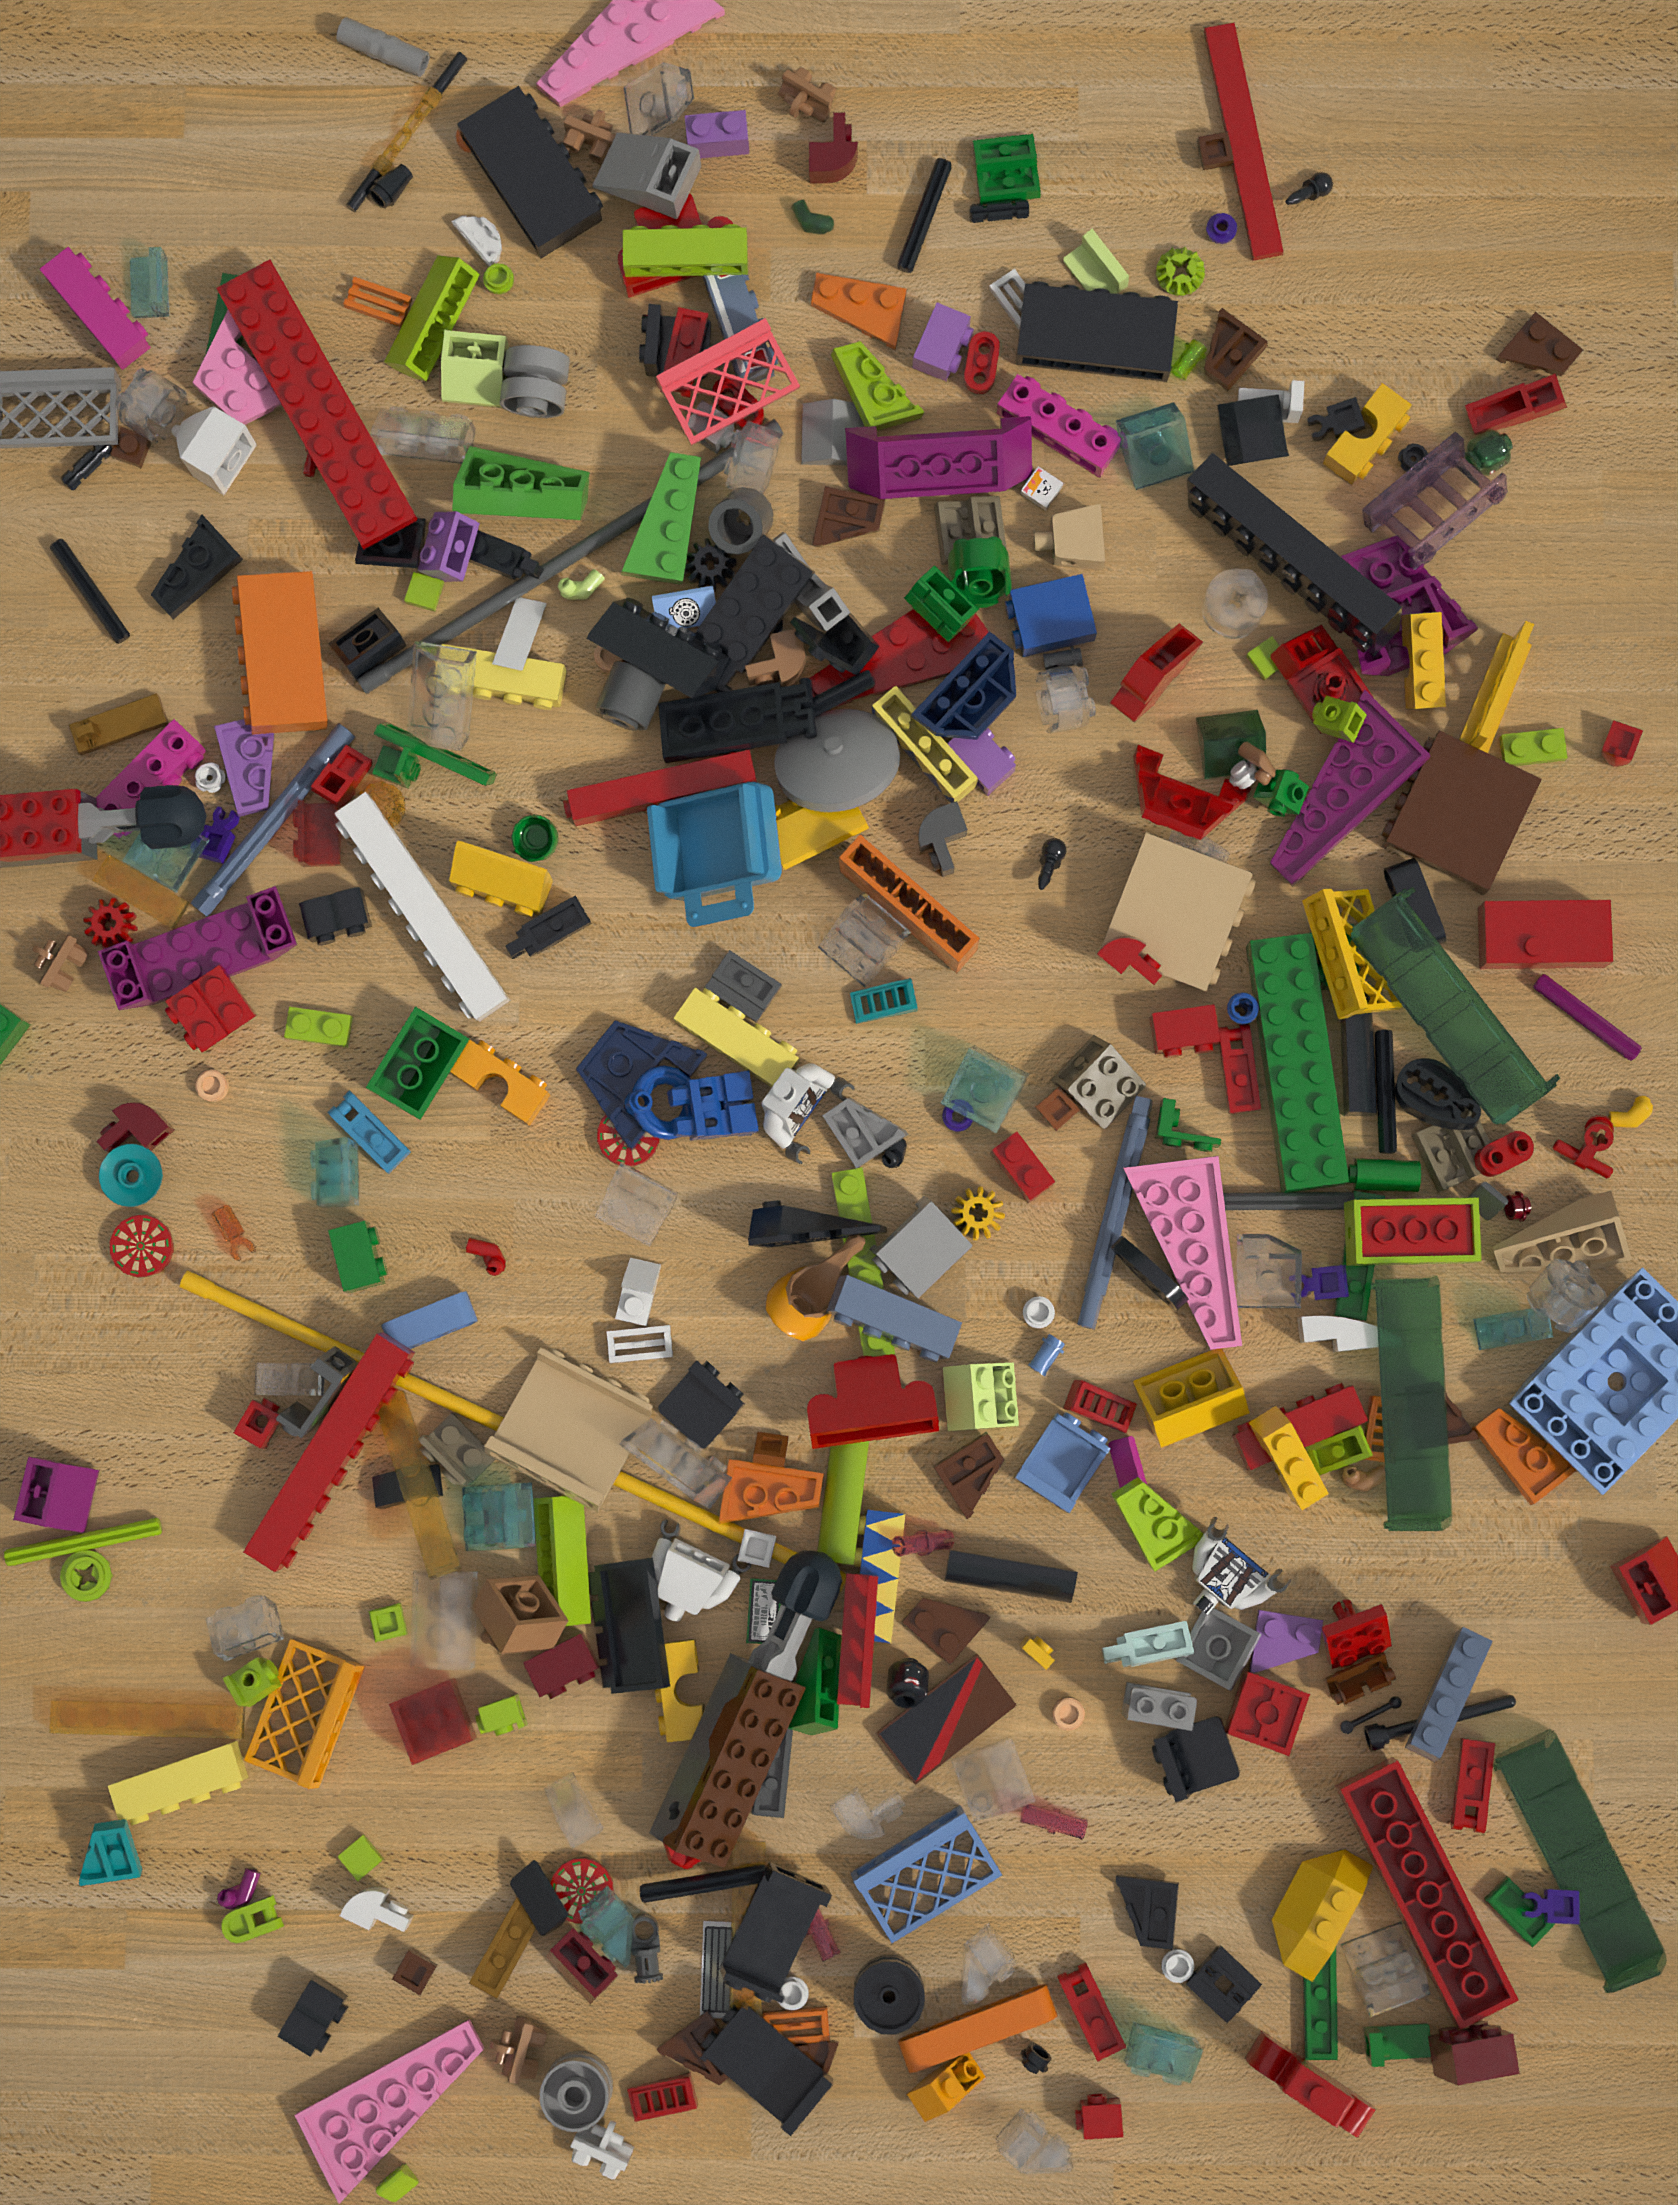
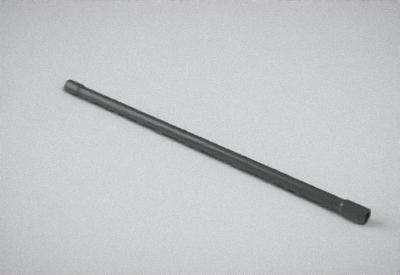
[356,419,784,694]

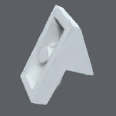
[615,1257,661,1326]

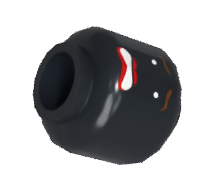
[886,1658,929,1709]

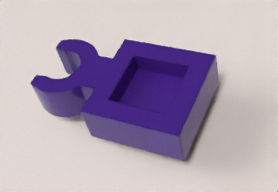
[192,807,240,864]
[1291,1265,1349,1300]
[1521,1889,1580,1925]

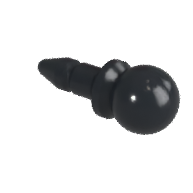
[1285,172,1333,205]
[1038,838,1067,890]

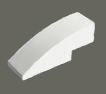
[1297,1316,1401,1352]

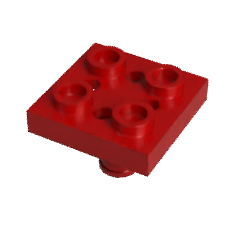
[1287,648,1374,734]
[1321,1599,1392,1669]

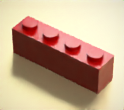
[1232,1382,1368,1470]

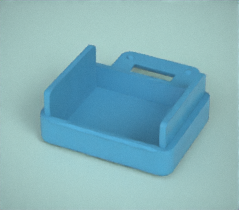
[647,782,782,927]

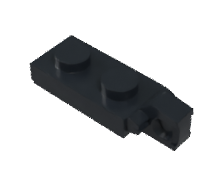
[469,530,544,580]
[505,895,592,959]

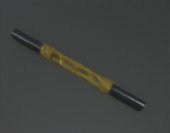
[346,52,468,212]

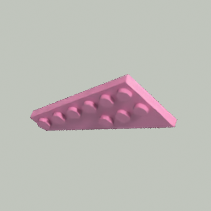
[536,0,725,107]
[1123,1156,1242,1350]
[294,2019,484,2204]

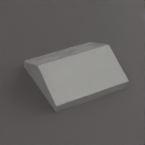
[802,399,864,465]
[1176,1608,1262,1691]

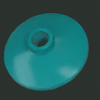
[99,1144,163,1207]

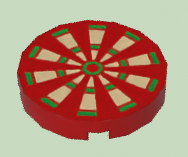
[597,1108,660,1167]
[109,1215,174,1278]
[551,1857,614,1924]

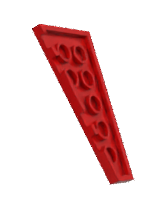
[810,609,989,707]

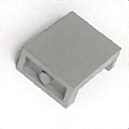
[870,1196,973,1298]
[1121,1682,1197,1731]

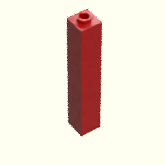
[563,749,757,826]

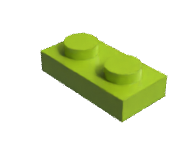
[1499,728,1568,766]
[284,1007,353,1048]

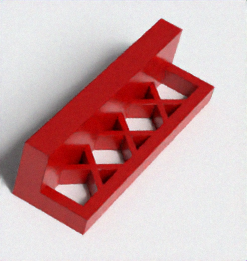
[837,1573,878,1708]

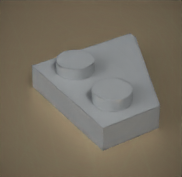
[822,1098,908,1168]

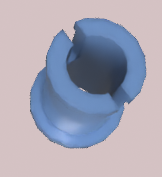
[1028,1334,1065,1376]

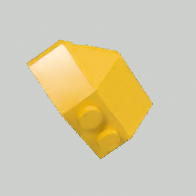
[1271,1849,1373,1982]

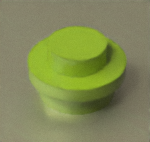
[483,263,514,294]

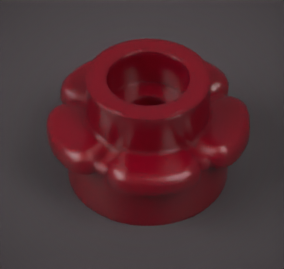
[1504,1191,1531,1222]

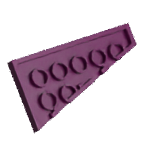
[1270,690,1430,887]

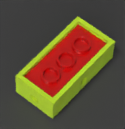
[1344,1197,1482,1266]

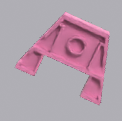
[193,310,282,425]

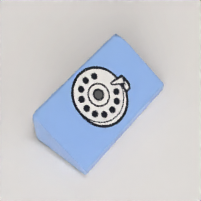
[652,586,716,628]

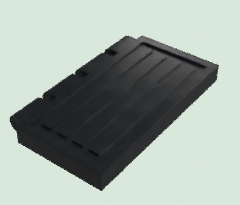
[588,1557,670,1694]

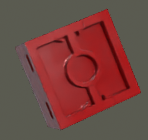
[1225,1670,1310,1756]

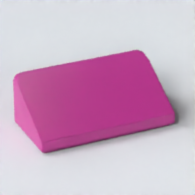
[1108,1436,1147,1488]

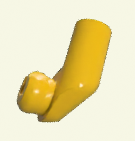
[1608,1095,1653,1128]

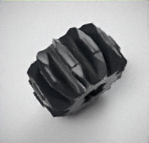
[685,538,737,592]

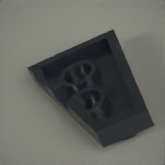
[151,514,243,620]

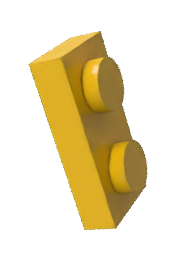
[1019,1635,1055,1670]

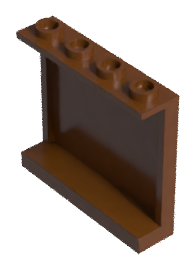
[1381,730,1542,896]

